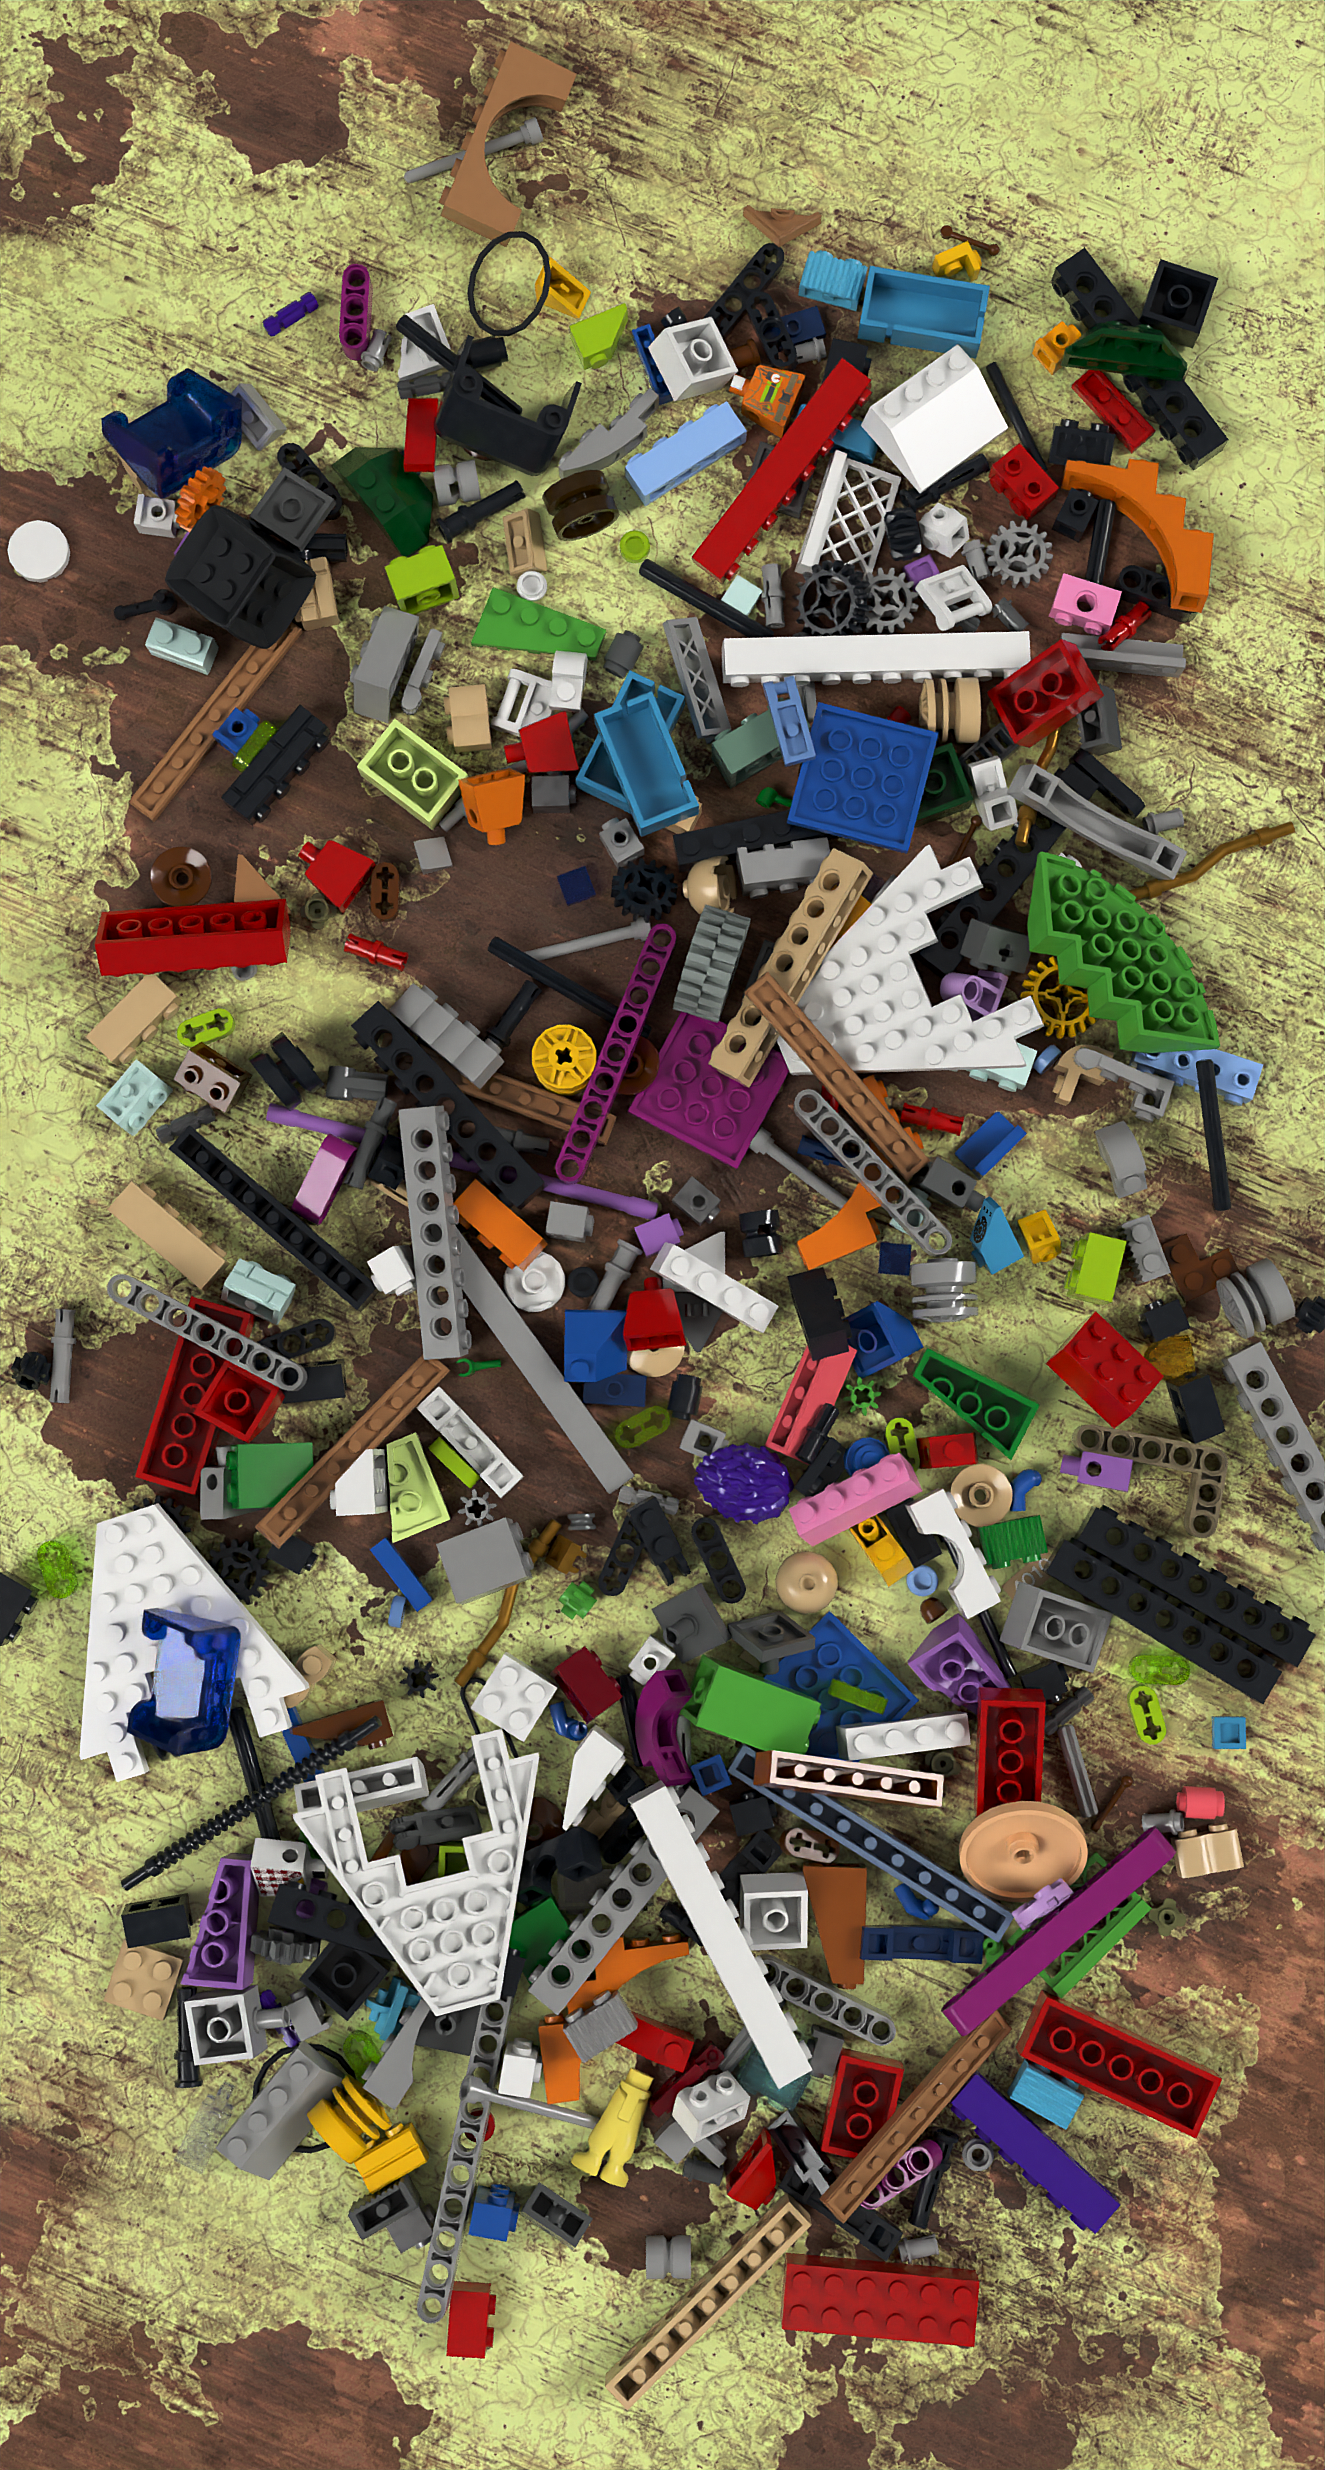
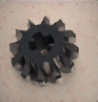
[884,507,922,561]

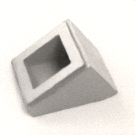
[413,837,453,875]

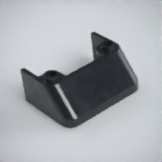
[434,335,582,476]

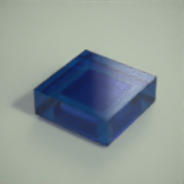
[557,866,596,907]
[878,1242,912,1276]

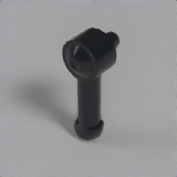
[114,589,177,621]

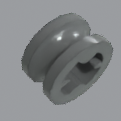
[567,1513,596,1530]

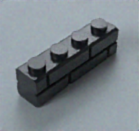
[221,705,331,826]

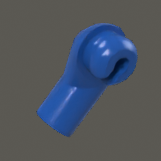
[1010,1469,1042,1511]
[548,1701,588,1741]
[894,1883,939,1920]

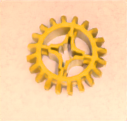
[1020,956,1096,1039]

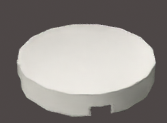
[7,520,70,583]
[504,1252,565,1312]

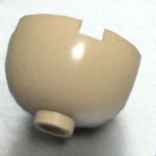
[683,856,736,914]
[775,1551,838,1614]

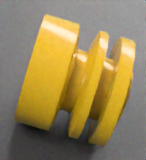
[532,1025,598,1096]
[307,2074,392,2164]

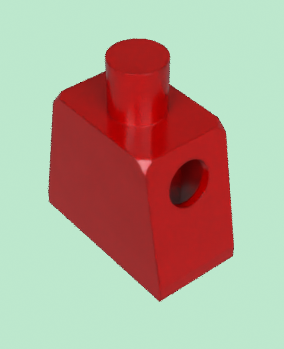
[503,711,578,772]
[298,840,376,914]
[623,1277,687,1351]
[916,1432,979,1469]

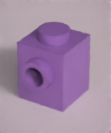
[634,1213,684,1258]

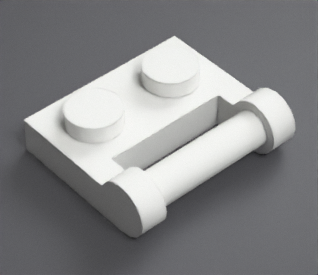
[915,565,992,631]
[490,669,554,737]

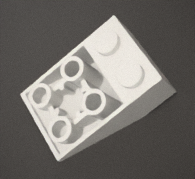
[562,1724,626,1830]

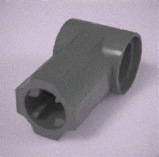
[326,1066,389,1101]

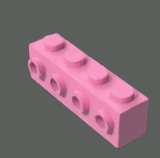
[789,1453,922,1547]

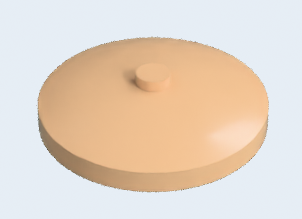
[959,1801,1088,1902]

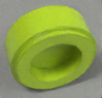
[620,530,650,563]

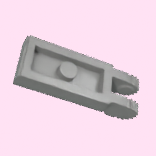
[401,628,446,715]
[1073,1047,1160,1095]

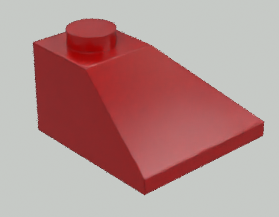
[193,1360,285,1444]
[726,2127,777,2210]

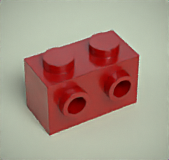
[988,443,1059,521]

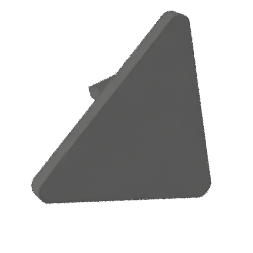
[674,1293,723,1353]

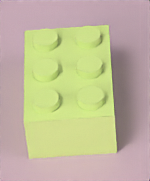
[357,719,468,830]

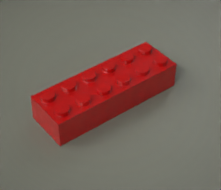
[94,899,291,977]
[135,1296,256,1495]
[1016,1990,1222,2138]
[780,2253,980,2347]

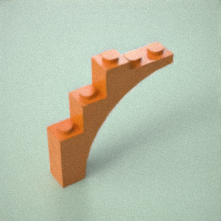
[1061,459,1214,613]
[796,1075,924,1271]
[538,1929,689,2104]

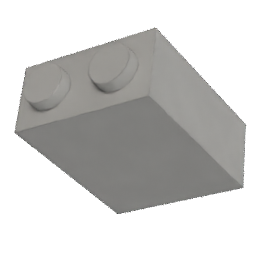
[436,1517,534,1605]

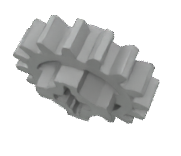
[986,520,1053,588]
[865,568,919,635]

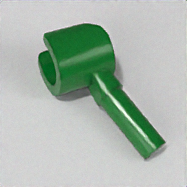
[756,787,792,809]
[456,1358,501,1377]

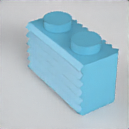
[798,250,868,311]
[1007,2058,1084,2130]

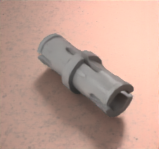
[761,563,785,629]

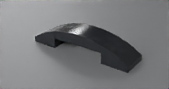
[677,1830,783,1948]
[778,2165,904,2262]

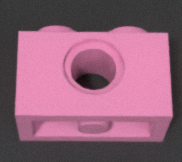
[1048,573,1122,635]

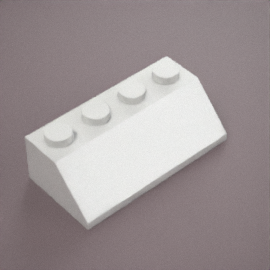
[330,1449,388,1516]

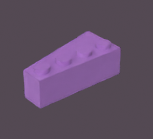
[181,1853,259,1990]

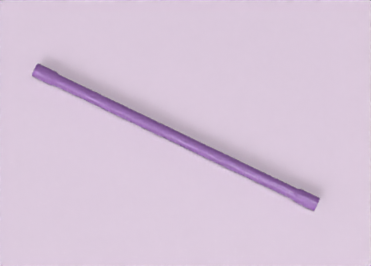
[266,1103,659,1220]

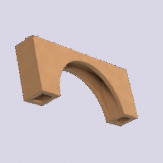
[439,41,577,247]

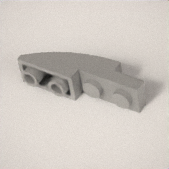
[559,388,659,479]

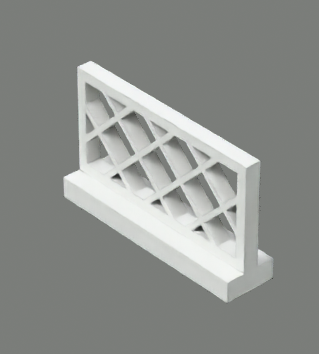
[794,450,901,587]

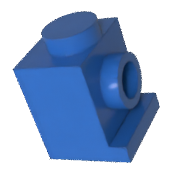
[212,707,263,760]
[691,1754,732,1796]

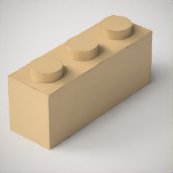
[85,974,182,1066]

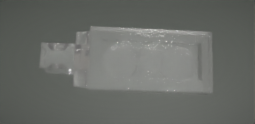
[174,2081,235,2174]

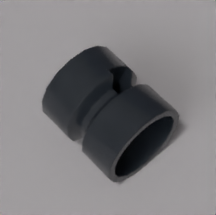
[739,1209,784,1258]

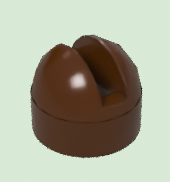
[920,1597,948,1625]

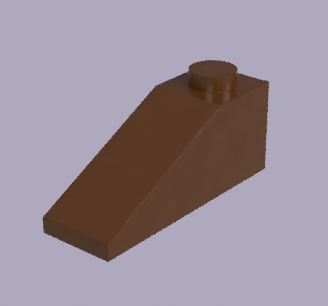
[289,1699,393,1750]

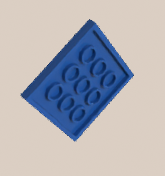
[787,702,939,854]
[763,1611,919,1762]

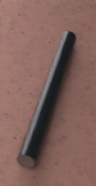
[986,362,1048,472]

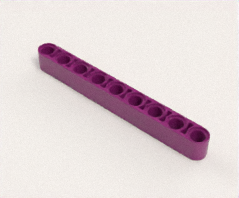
[555,923,677,1184]
[941,1826,1176,2036]

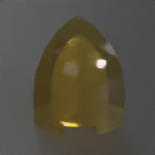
[1144,1335,1195,1380]

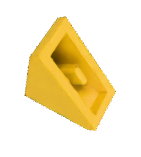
[535,257,591,318]

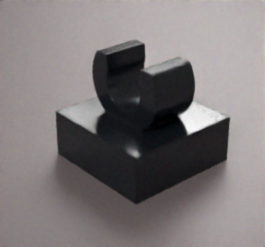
[606,1763,646,1807]

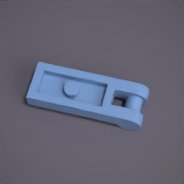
[763,675,816,767]

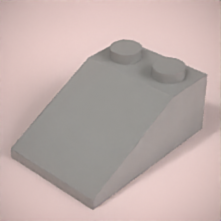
[999,1581,1113,1673]

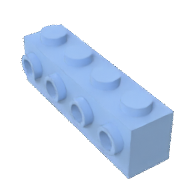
[625,401,747,506]
[1129,1049,1263,1106]

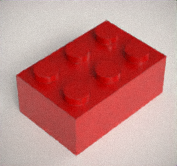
[987,639,1104,748]
[1046,1311,1164,1429]
[819,2048,904,2158]

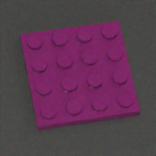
[628,1011,789,1170]

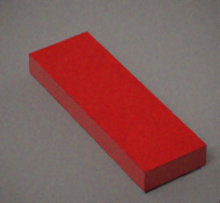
[1071,370,1156,454]
[403,398,439,472]

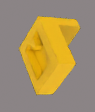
[932,241,982,281]
[1017,1209,1062,1264]

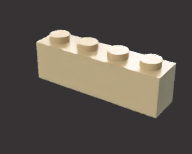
[107,1181,230,1291]

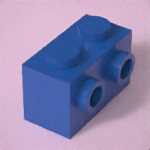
[468,2184,520,2242]

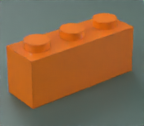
[453,1178,548,1272]

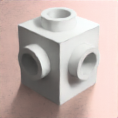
[919,503,970,558]

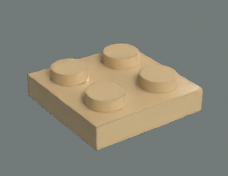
[103,1938,185,2021]

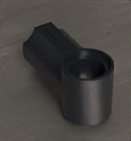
[287,533,348,562]

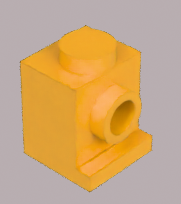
[1032,321,1081,375]

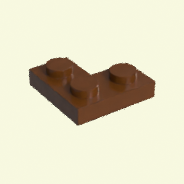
[1161,1234,1241,1303]

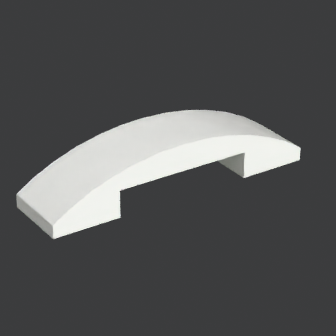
[416,1386,524,1498]

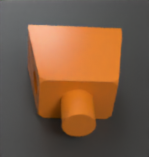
[458,768,525,845]

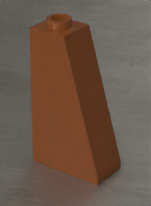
[802,1862,867,1989]

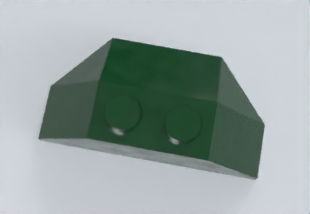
[1060,321,1188,382]
[331,447,433,558]

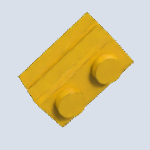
[354,2122,430,2194]

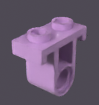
[940,970,1009,1021]

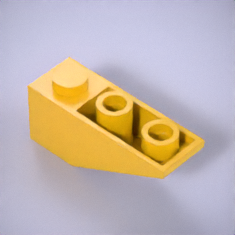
[849,1514,914,1587]

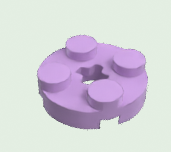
[1011,1878,1074,1931]

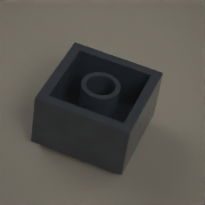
[1139,259,1218,349]
[299,1942,393,2021]

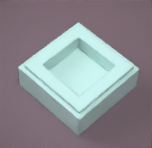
[721,575,763,616]

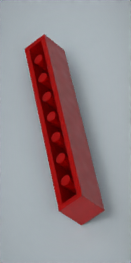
[692,358,873,584]

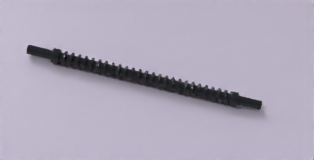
[121,1715,382,1891]

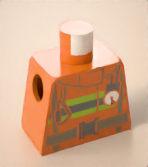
[729,365,806,438]

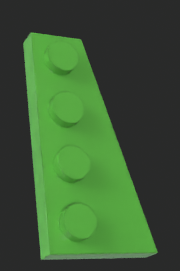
[471,587,607,661]

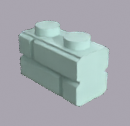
[145,617,219,675]
[221,1258,296,1325]

